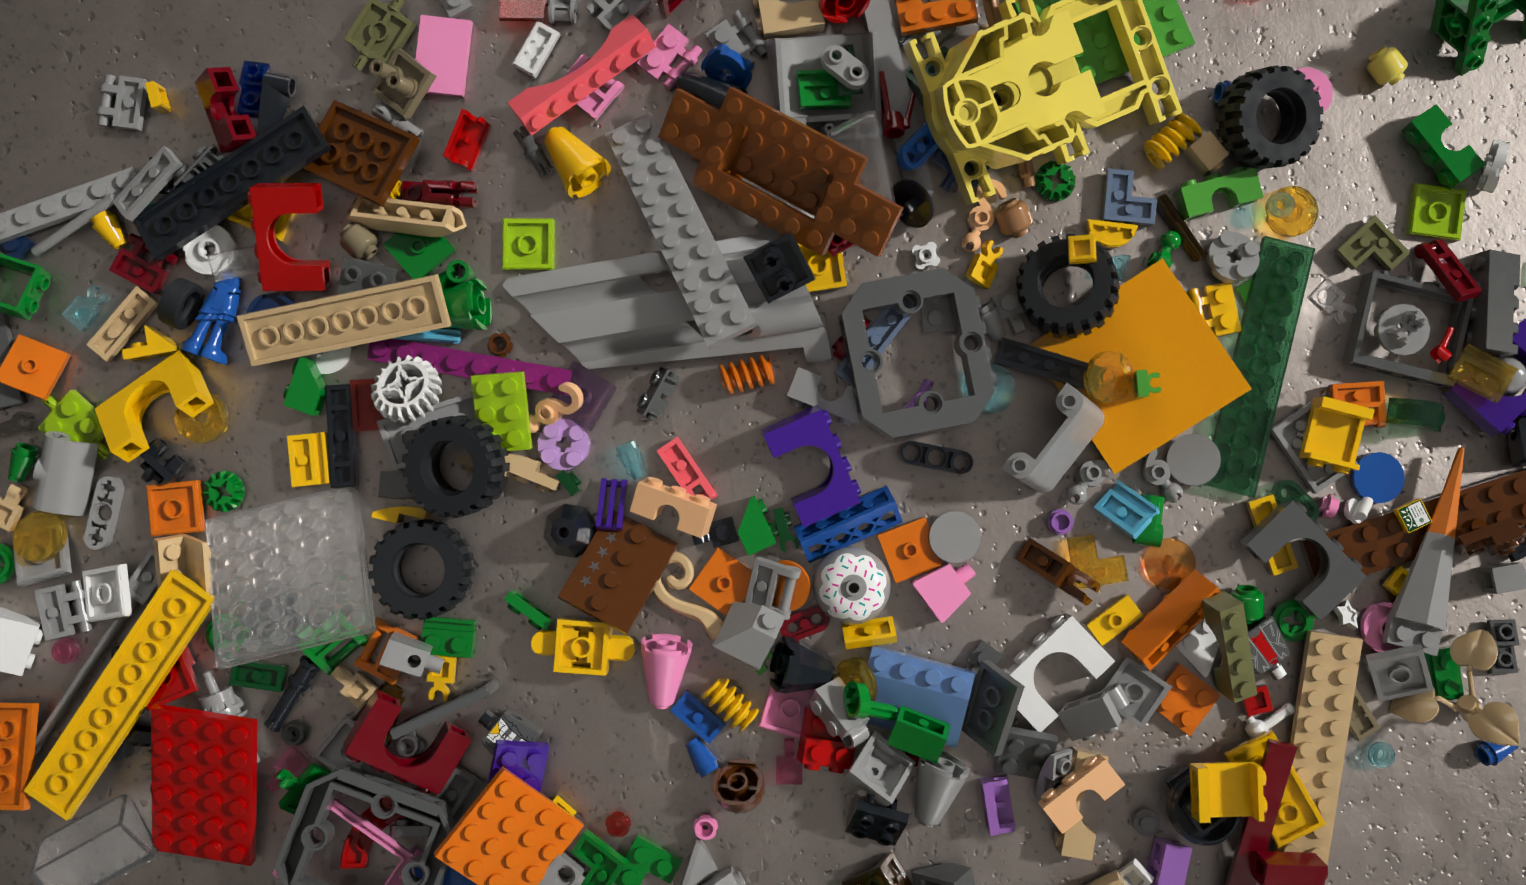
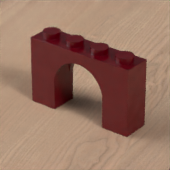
[343,689,471,795]
[1251,851,1328,885]

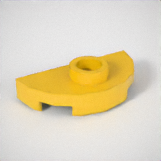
[1085,219,1138,249]

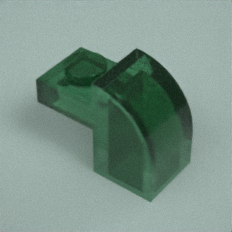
[1386,398,1445,432]

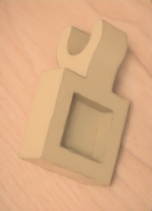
[0,483,29,532]
[331,664,379,709]

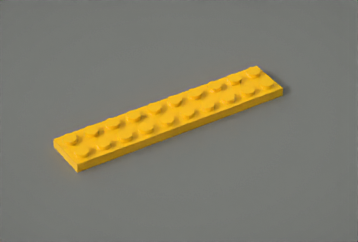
[24,569,218,821]

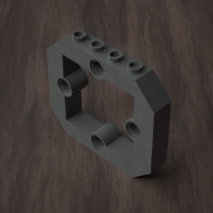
[838,268,997,439]
[274,765,456,885]

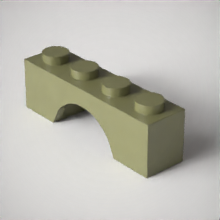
[1202,592,1257,703]

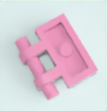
[637,24,702,91]

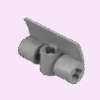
[32,431,99,516]

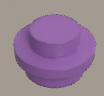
[1047,509,1073,535]

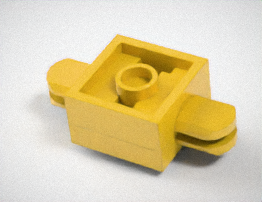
[531,616,636,676]

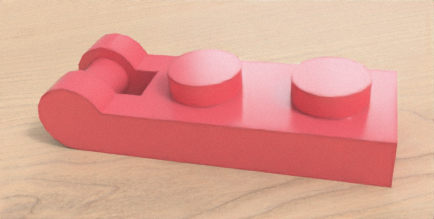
[657,436,718,500]

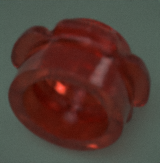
[605,811,631,837]

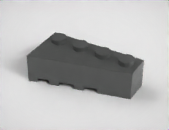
[1461,249,1521,359]

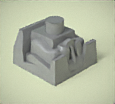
[843,730,916,807]

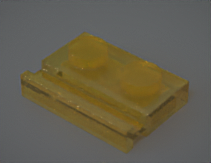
[1446,344,1518,403]

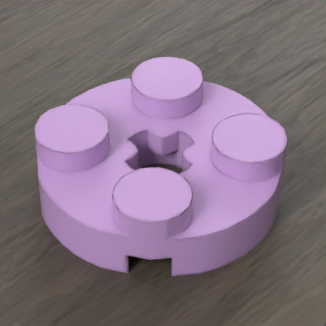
[538,419,590,470]

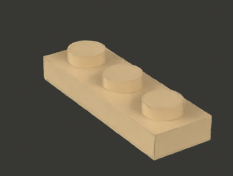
[86,286,159,362]

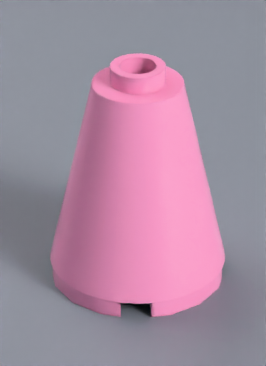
[640,634,693,709]

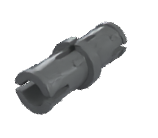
[513,126,554,178]

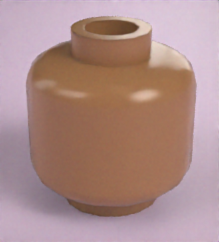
[995,198,1033,238]

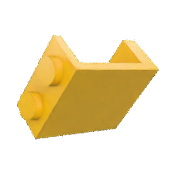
[1190,762,1267,823]

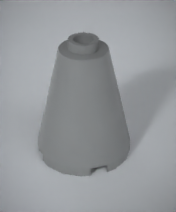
[915,752,970,827]

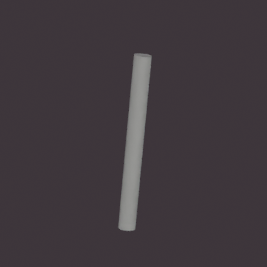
[31,194,116,257]

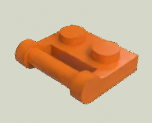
[1328,381,1387,428]
[354,617,419,685]

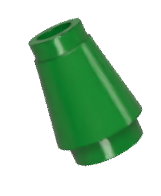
[8,443,39,483]

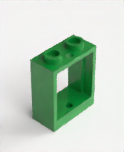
[0,253,52,321]

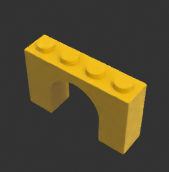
[95,349,214,463]

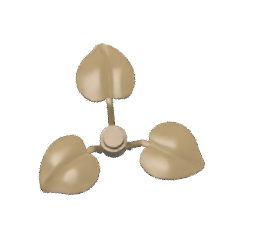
[1390,630,1520,746]

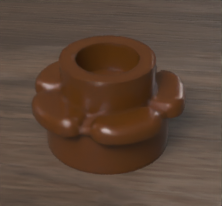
[487,333,513,358]

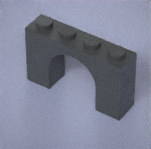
[1239,500,1367,620]

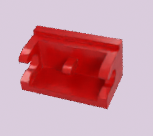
[442,109,491,172]

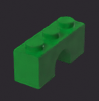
[1401,104,1486,190]

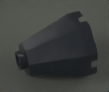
[543,504,598,558]
[770,636,835,694]

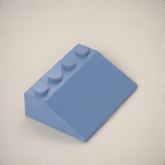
[864,645,975,748]

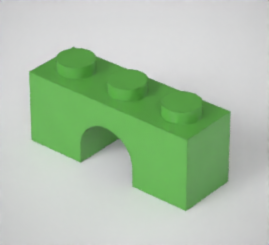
[1173,166,1264,221]

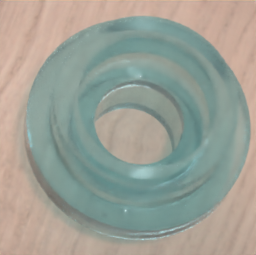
[1267,192,1295,218]
[1368,741,1396,768]

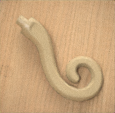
[652,551,723,641]

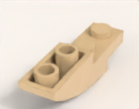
[455,454,562,494]

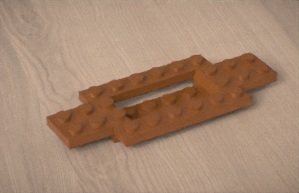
[658,87,904,257]

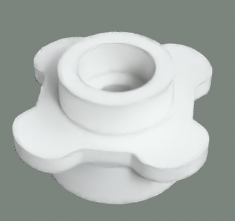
[912,242,940,270]

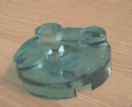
[963,363,1016,415]

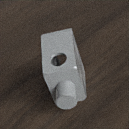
[379,631,445,677]

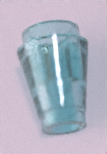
[616,440,647,480]

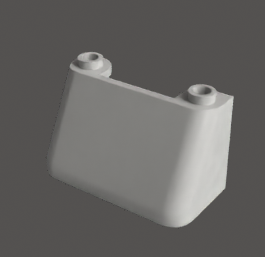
[1001,383,1105,493]

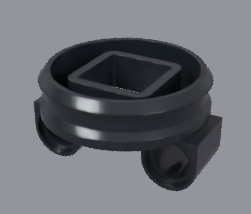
[1165,765,1241,846]

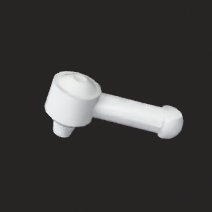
[1245,703,1295,739]

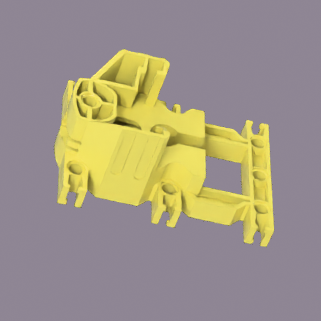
[903,0,1183,205]

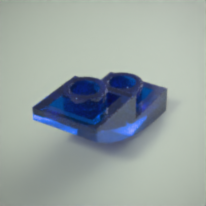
[237,60,271,118]

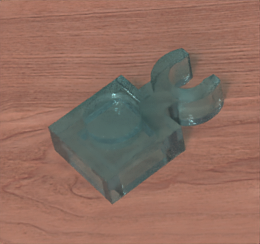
[62,285,111,332]

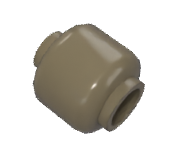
[339,222,379,260]

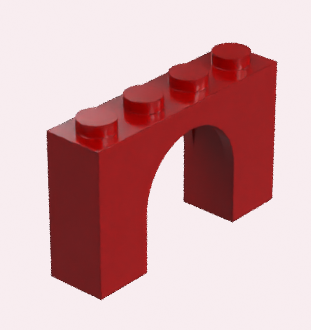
[247,183,332,291]

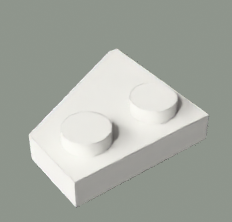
[1175,618,1219,678]

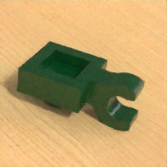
[772,507,800,552]

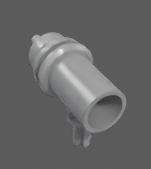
[197,671,260,763]

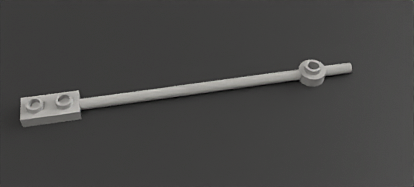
[35,548,157,756]

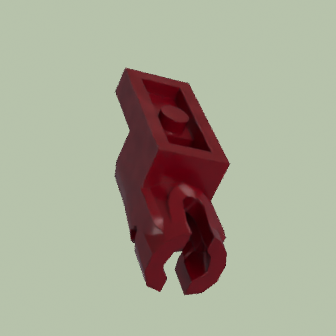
[401,180,478,209]

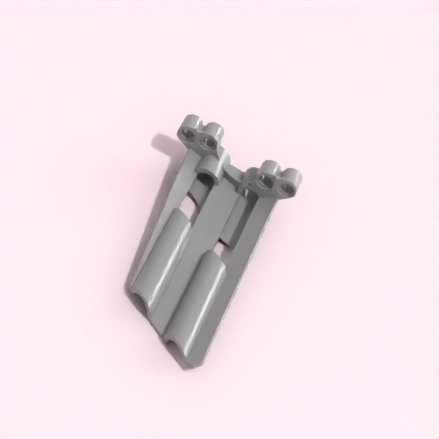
[502,221,832,369]

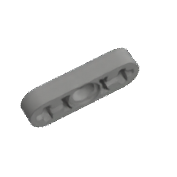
[84,476,125,550]

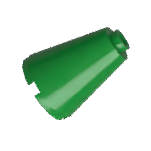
[443,278,492,330]

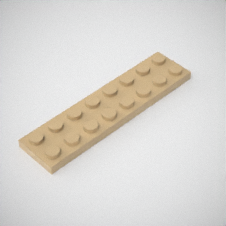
[237,274,451,366]

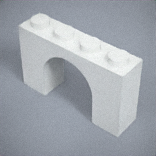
[1002,613,1115,732]

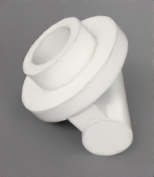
[1344,497,1373,524]

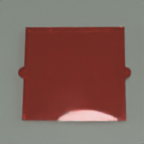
[498,0,548,22]

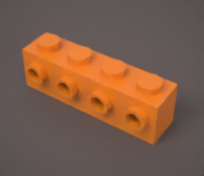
[1121,569,1221,671]

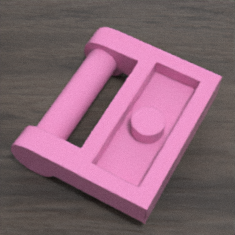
[564,53,625,121]

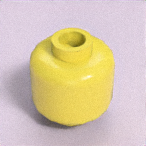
[1366,45,1408,86]

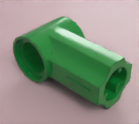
[1132,494,1165,548]

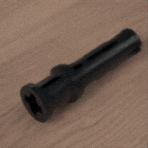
[264,655,321,732]

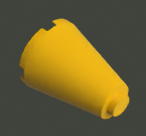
[544,127,611,198]

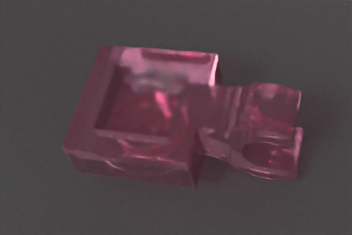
[776,738,802,785]
[265,745,311,792]

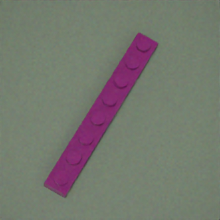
[367,339,572,396]

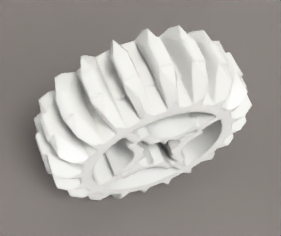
[370,355,442,424]

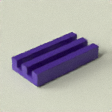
[596,478,628,531]

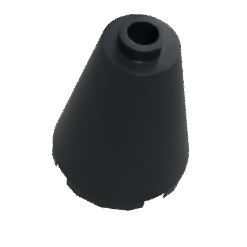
[675,72,748,109]

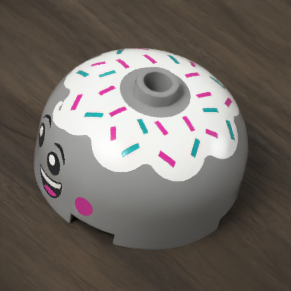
[813,546,891,625]

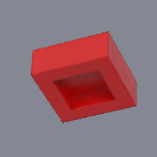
[1241,684,1273,717]

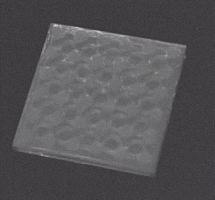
[205,487,376,670]

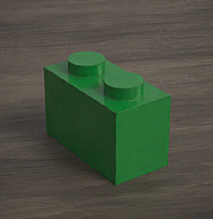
[887,705,950,764]

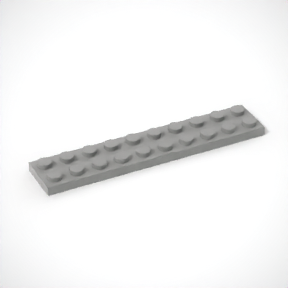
[605,112,757,350]

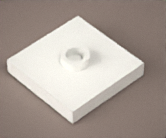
[82,564,132,623]

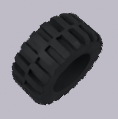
[1215,65,1323,169]
[1016,234,1120,339]
[402,415,510,518]
[368,519,475,620]

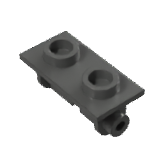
[636,367,679,421]

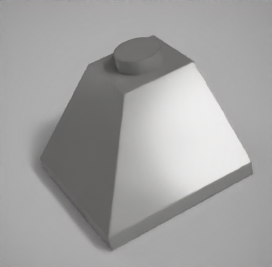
[711,602,785,671]

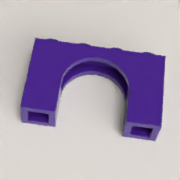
[1443,318,1526,438]
[761,405,862,527]

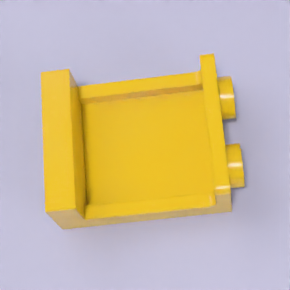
[1299,396,1375,474]

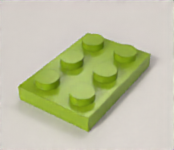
[471,371,533,451]

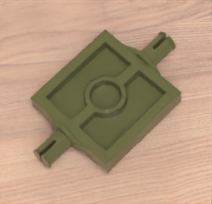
[344,0,416,72]

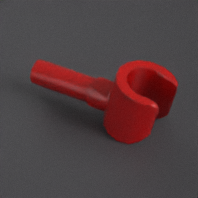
[1430,327,1454,364]

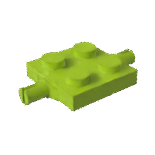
[38,390,112,459]

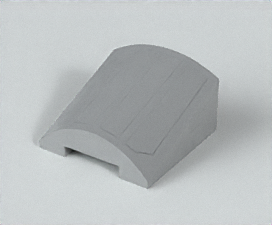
[765,31,883,141]

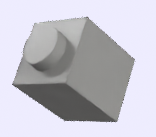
[1479,561,1526,594]

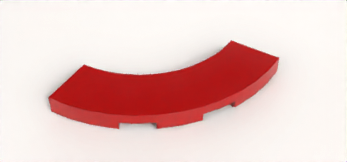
[340,788,420,869]

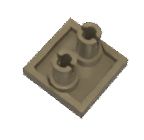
[369,47,437,119]

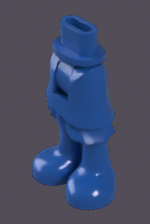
[178,272,242,365]

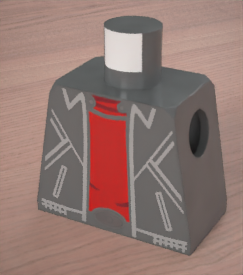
[1247,614,1290,680]

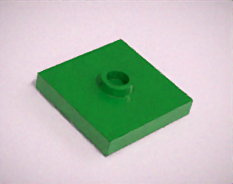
[383,233,456,279]

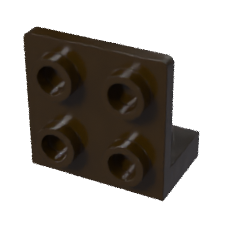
[842,852,913,885]

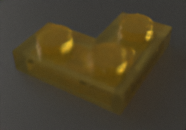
[1067,534,1129,589]

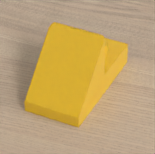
[122,325,185,362]

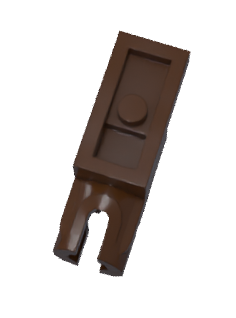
[1015,538,1100,606]

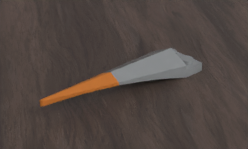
[1382,447,1464,656]

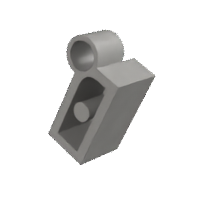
[808,677,870,749]
[1057,683,1130,741]

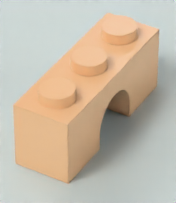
[630,477,717,538]
[1038,754,1125,834]

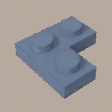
[1101,168,1157,226]

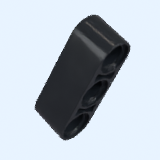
[897,441,973,474]

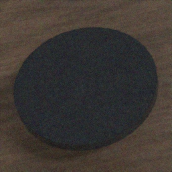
[890,179,934,228]

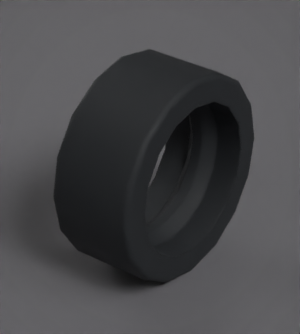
[157,278,204,330]

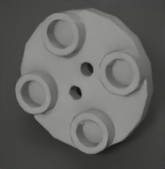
[1373,304,1430,356]

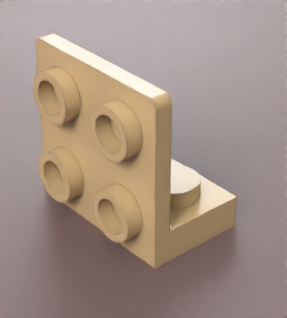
[153,534,213,593]

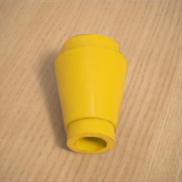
[90,210,128,250]

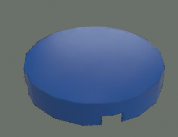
[1350,452,1405,503]

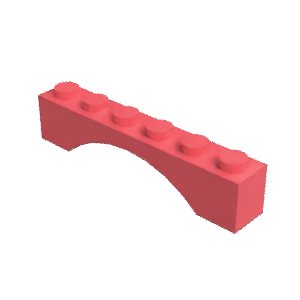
[507,14,656,136]

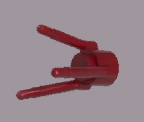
[879,71,916,139]

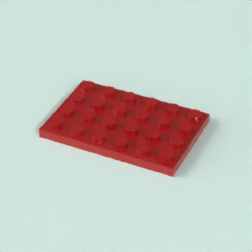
[151,704,258,866]

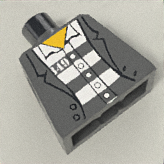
[478,710,544,755]

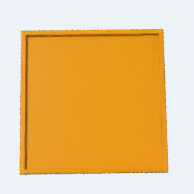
[1030,258,1252,474]

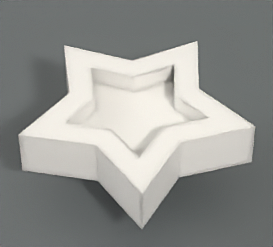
[1333,599,1360,630]

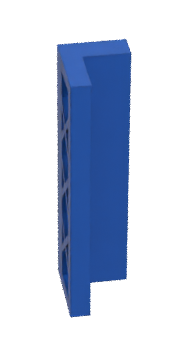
[793,486,903,563]

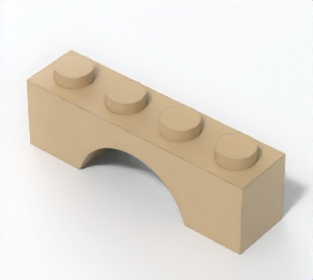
[1053,747,1109,861]

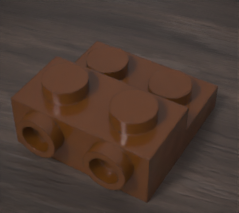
[1456,516,1526,557]

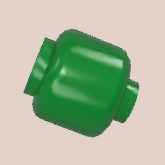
[1230,585,1264,625]

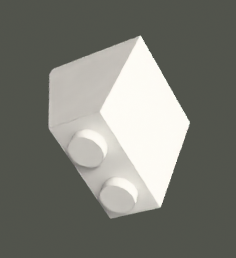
[0,607,43,676]

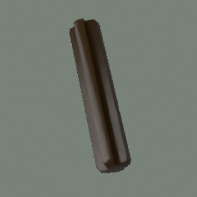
[1156,194,1207,262]

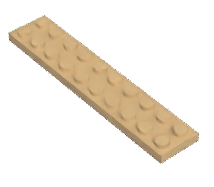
[1273,630,1363,885]

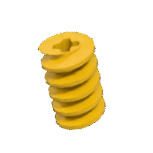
[1143,113,1202,170]
[701,678,759,734]

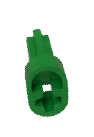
[843,681,898,721]

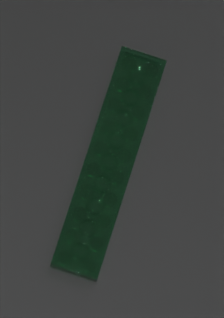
[1204,236,1315,498]

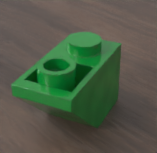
[283,356,326,416]
[738,496,779,556]

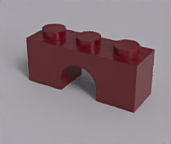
[195,67,256,153]

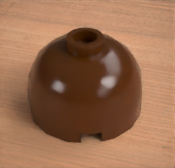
[712,758,765,814]

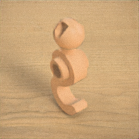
[961,179,1007,253]
[529,382,584,434]

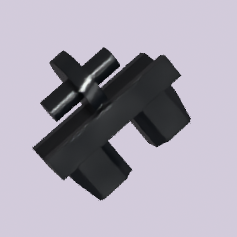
[140,438,188,484]

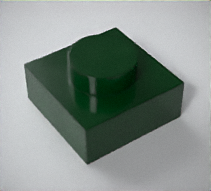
[556,470,583,496]

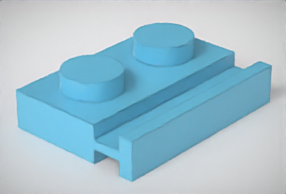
[1094,480,1160,539]

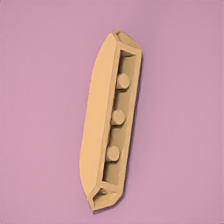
[346,196,467,237]

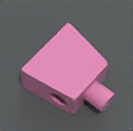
[910,563,976,623]

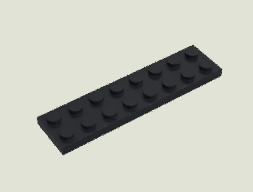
[133,106,332,262]

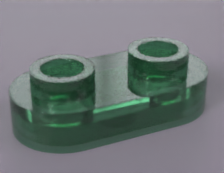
[1271,480,1320,520]

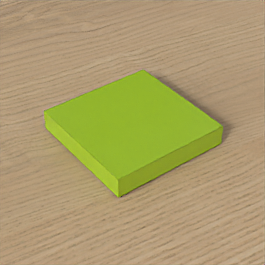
[1406,183,1467,242]
[502,218,555,271]

